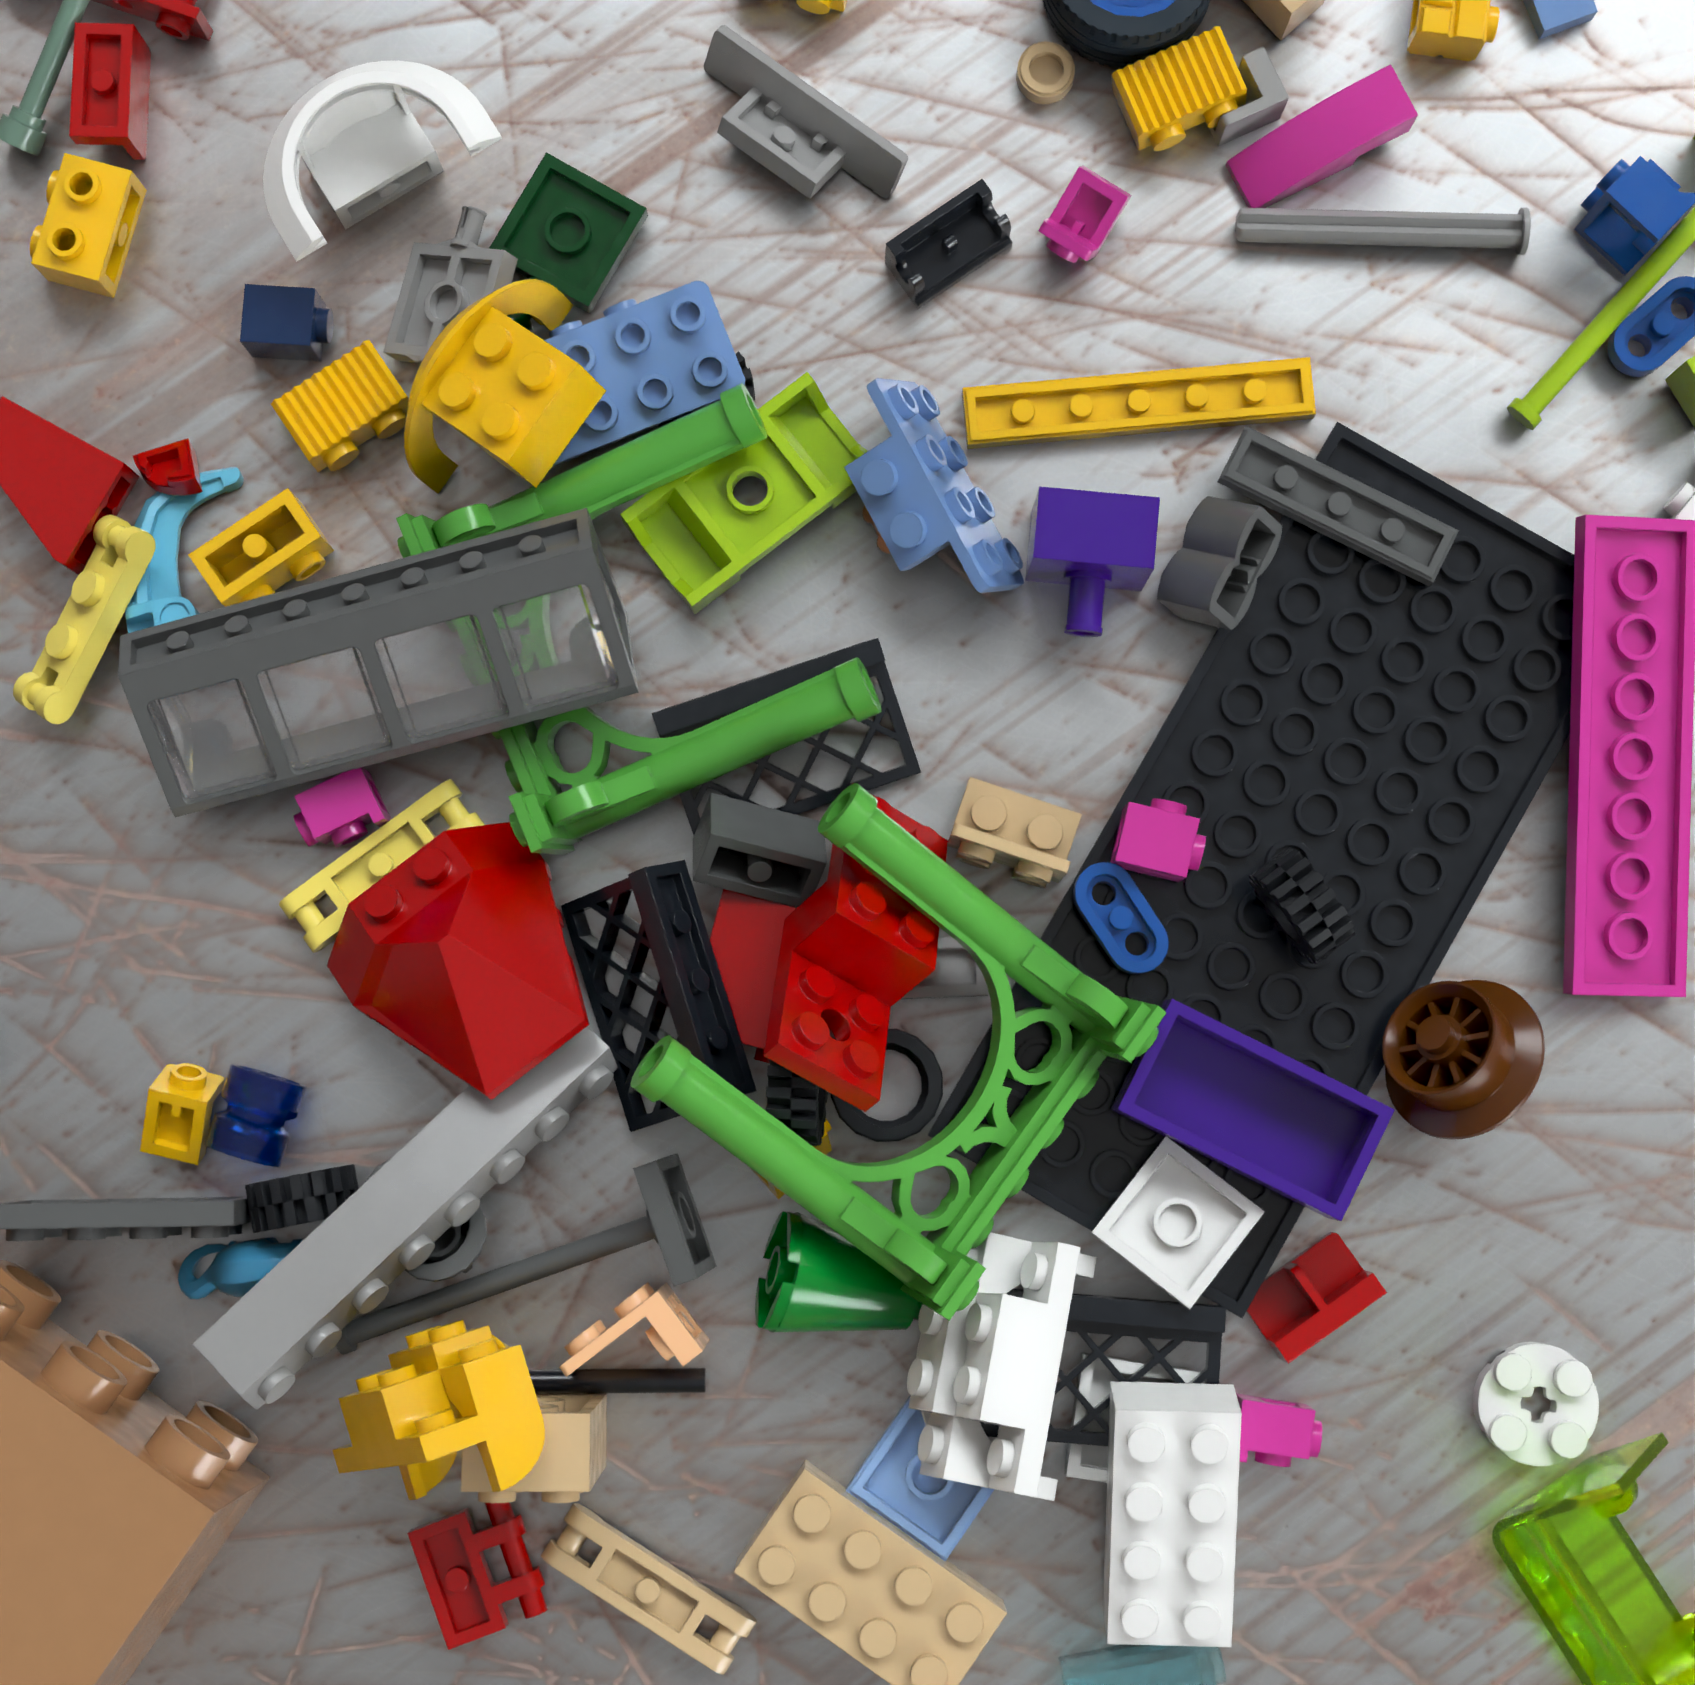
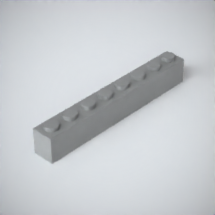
[192,1026,618,1410]

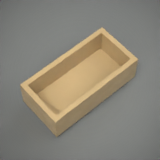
[734,1460,1007,1685]

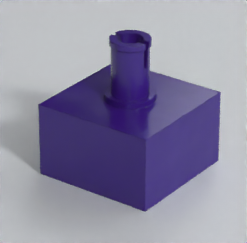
[1025,486,1160,637]

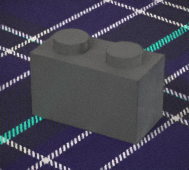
[693,792,827,907]

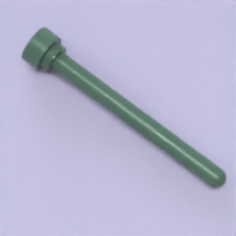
[0,0,90,156]

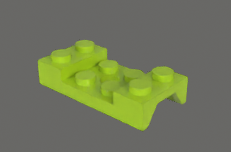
[620,372,868,615]

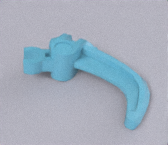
[125,467,244,686]

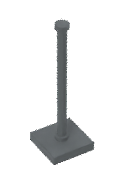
[336,1153,717,1355]

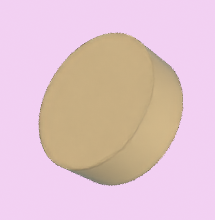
[1016,41,1075,104]

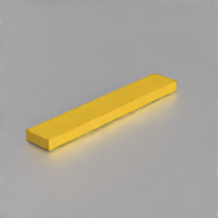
[962,357,1316,449]

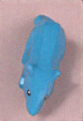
[178,1237,305,1300]

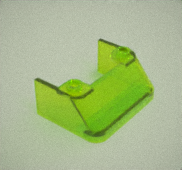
[1492,1432,1695,1685]

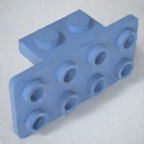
[544,281,745,467]
[844,378,1024,593]

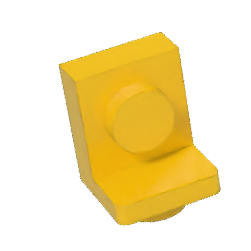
[140,1063,224,1165]

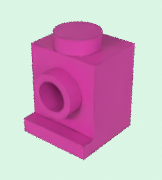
[293,767,392,847]
[1236,1393,1322,1467]

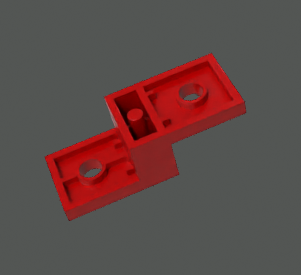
[763,793,948,1112]

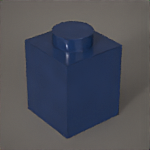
[240,284,334,362]

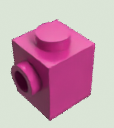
[1110,798,1206,882]

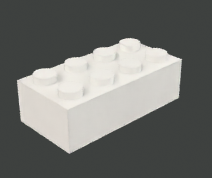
[1103,1381,1242,1647]

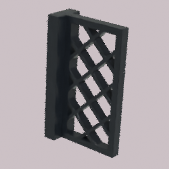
[652,638,921,836]
[561,860,757,1132]
[980,1288,1226,1446]

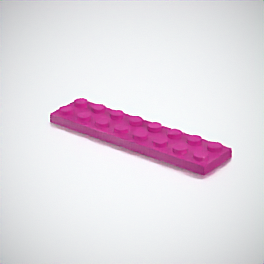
[1563,515,1695,997]

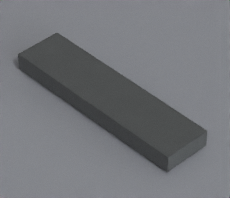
[1217,426,1459,586]

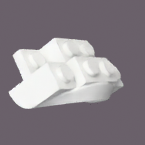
[907,1232,1097,1501]

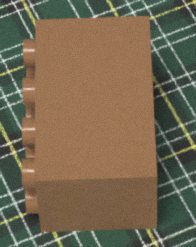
[0,1260,270,1685]

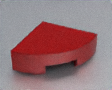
[133,438,203,496]

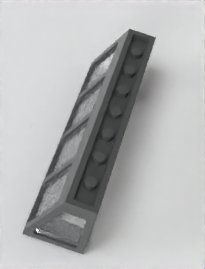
[118,508,639,817]

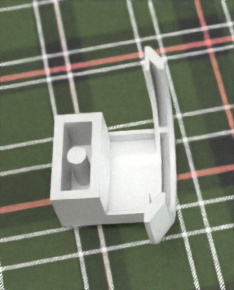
[263,60,502,262]

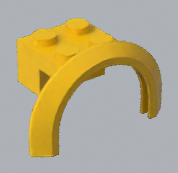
[404,279,606,493]

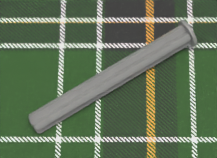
[1235,208,1531,255]

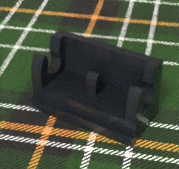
[885,179,1013,309]

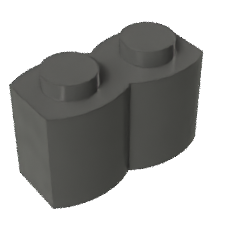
[1157,496,1282,630]

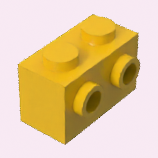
[29,153,147,298]
[188,488,334,607]

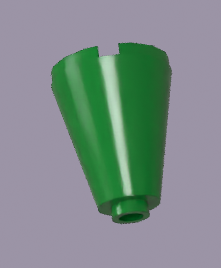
[755,1211,922,1332]

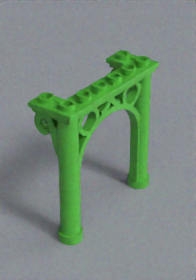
[396,383,882,855]
[631,783,1167,1321]

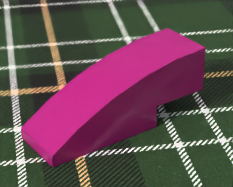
[1225,64,1418,208]

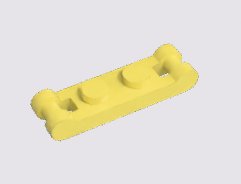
[13,514,156,724]
[279,779,485,953]

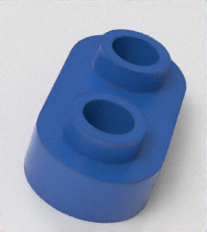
[1607,276,1695,377]
[1073,862,1169,974]

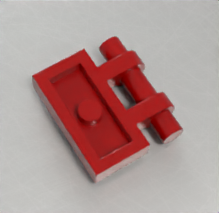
[407,1502,548,1650]

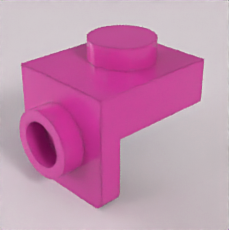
[1038,165,1132,263]

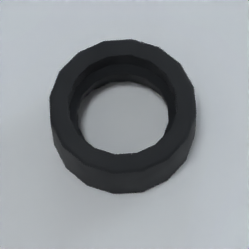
[831,1029,943,1142]

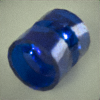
[204,1064,307,1167]

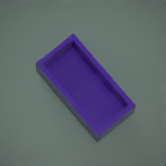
[1111,998,1395,1221]

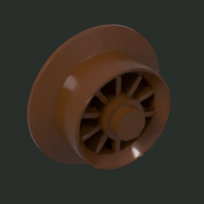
[1382,980,1545,1140]

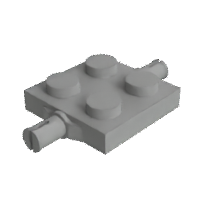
[383,206,518,369]

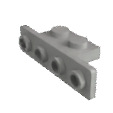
[703,25,908,199]

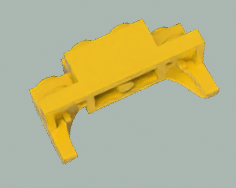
[332,1319,545,1500]

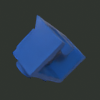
[1574,156,1695,276]

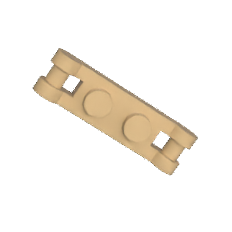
[541,1503,757,1675]

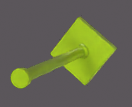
[1507,136,1695,430]

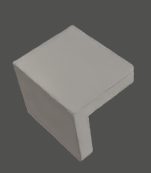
[1209,46,1289,146]

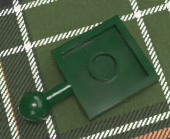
[489,152,648,333]

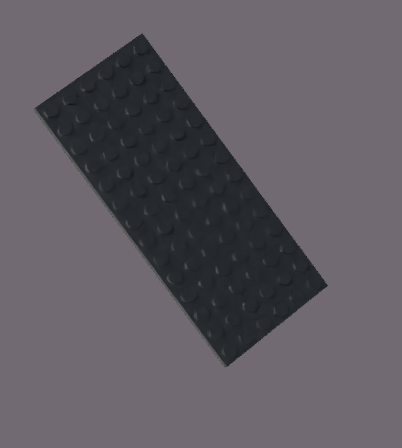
[927,422,1575,1318]

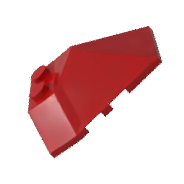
[327,822,590,1100]

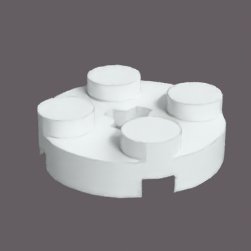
[1473,1342,1599,1466]

